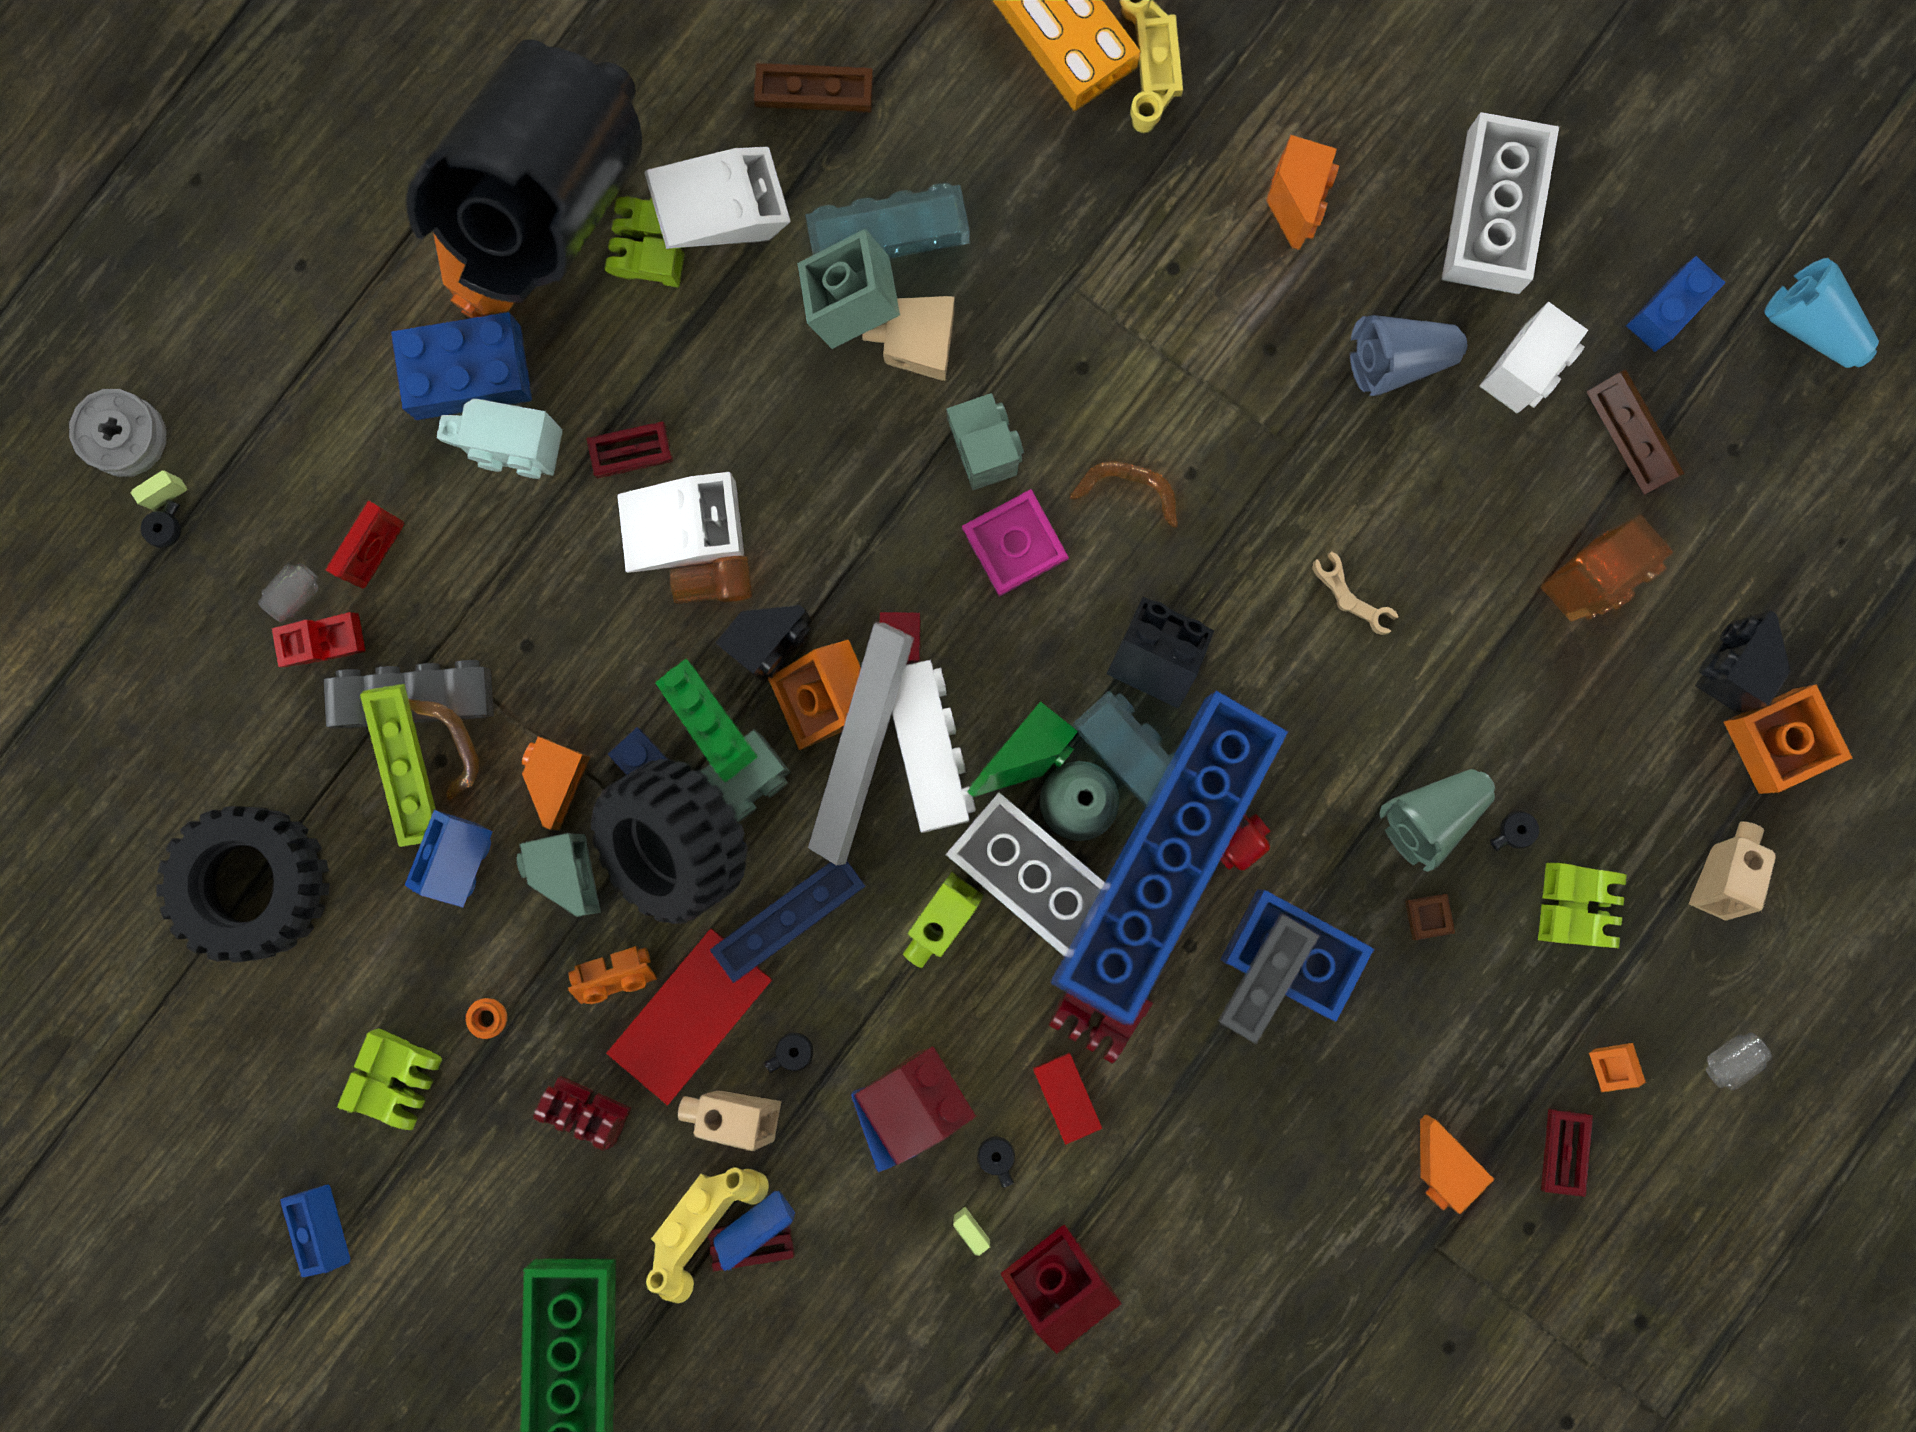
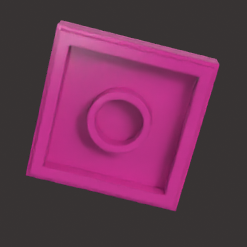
[962,489,1069,597]

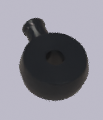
[141,499,181,548]
[1490,811,1539,851]
[764,1033,813,1073]
[977,1136,1015,1188]

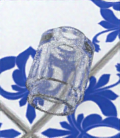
[258,563,319,622]
[1706,1032,1772,1091]

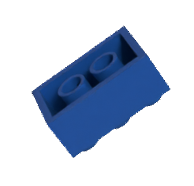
[391,312,532,420]
[1220,889,1374,1022]

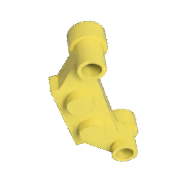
[1119,0,1183,133]
[646,1168,769,1303]

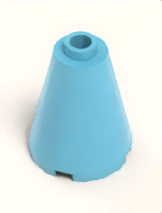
[1764,258,1879,368]

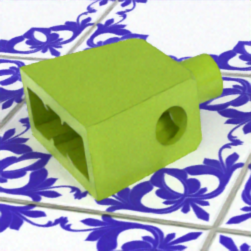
[903,872,984,968]

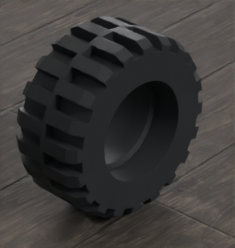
[591,759,747,924]
[156,806,330,963]

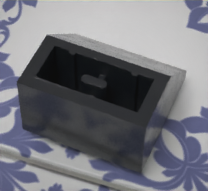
[1106,596,1214,709]
[715,605,812,681]
[1695,610,1790,712]

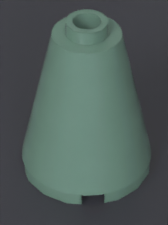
[1040,761,1119,841]
[1380,769,1495,872]

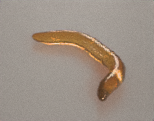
[1070,461,1178,528]
[408,699,479,800]

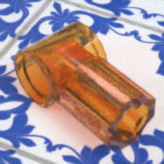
[670,556,752,604]

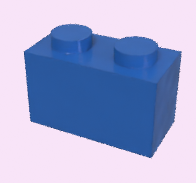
[1626,256,1726,352]
[405,810,493,907]

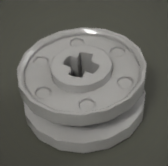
[69,389,166,477]

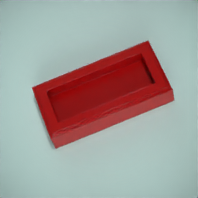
[1033,1052,1102,1145]

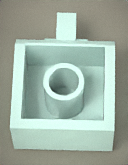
[437,398,563,479]

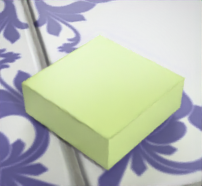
[131,470,188,511]
[953,1207,990,1256]

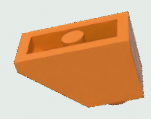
[522,737,590,830]
[1420,1114,1494,1214]

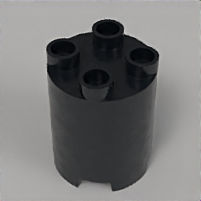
[406,39,642,302]

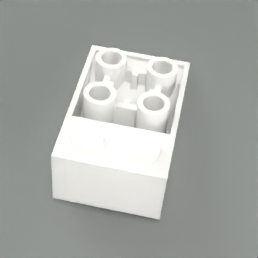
[644,147,791,249]
[617,472,744,573]

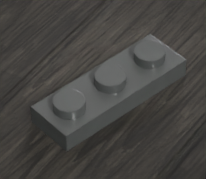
[1218,914,1319,1044]

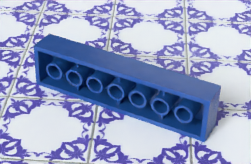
[1050,691,1288,1024]

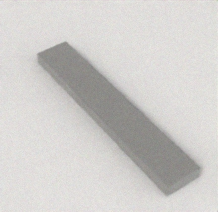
[808,623,914,865]

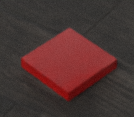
[325,500,405,589]

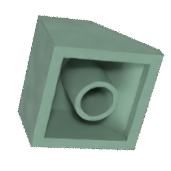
[517,833,601,916]

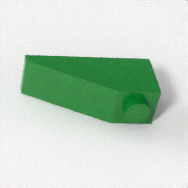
[967,701,1078,797]

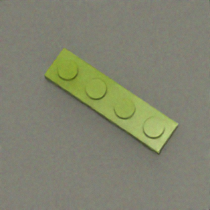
[360,684,436,847]

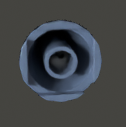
[1350,315,1467,396]

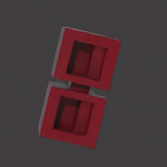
[1048,992,1153,1064]
[533,1076,631,1151]

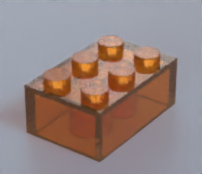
[1540,514,1673,622]

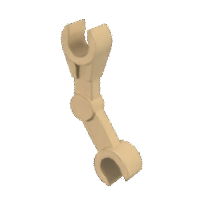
[1313,552,1398,635]

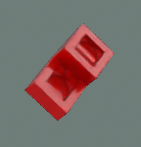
[272,612,366,668]

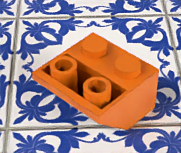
[1266,135,1339,250]

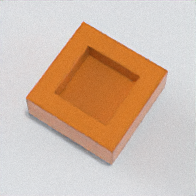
[1589,1043,1646,1092]

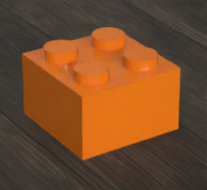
[1724,684,1852,794]

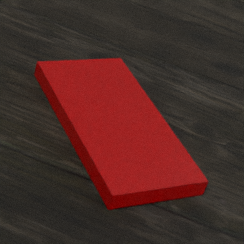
[606,928,773,1106]

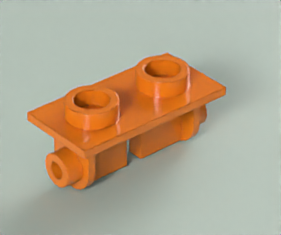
[568,946,657,1004]

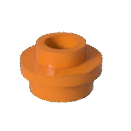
[466,998,507,1039]

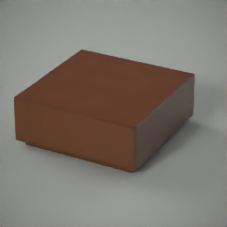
[1405,893,1455,940]

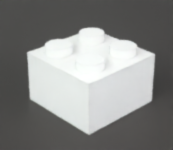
[1479,302,1588,413]

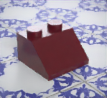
[854,1046,976,1165]
[1000,1224,1122,1354]

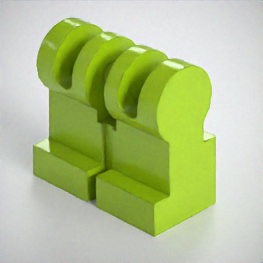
[605,197,686,288]
[1538,863,1627,948]
[337,1028,442,1130]

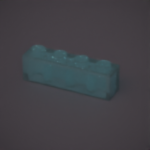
[805,183,969,258]
[1071,691,1175,808]

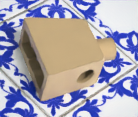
[863,296,955,381]
[1689,822,1776,921]
[678,1090,781,1151]

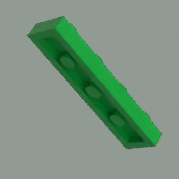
[655,658,758,783]

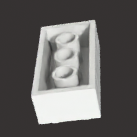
[1442,112,1559,294]
[892,660,975,833]
[946,793,1105,956]

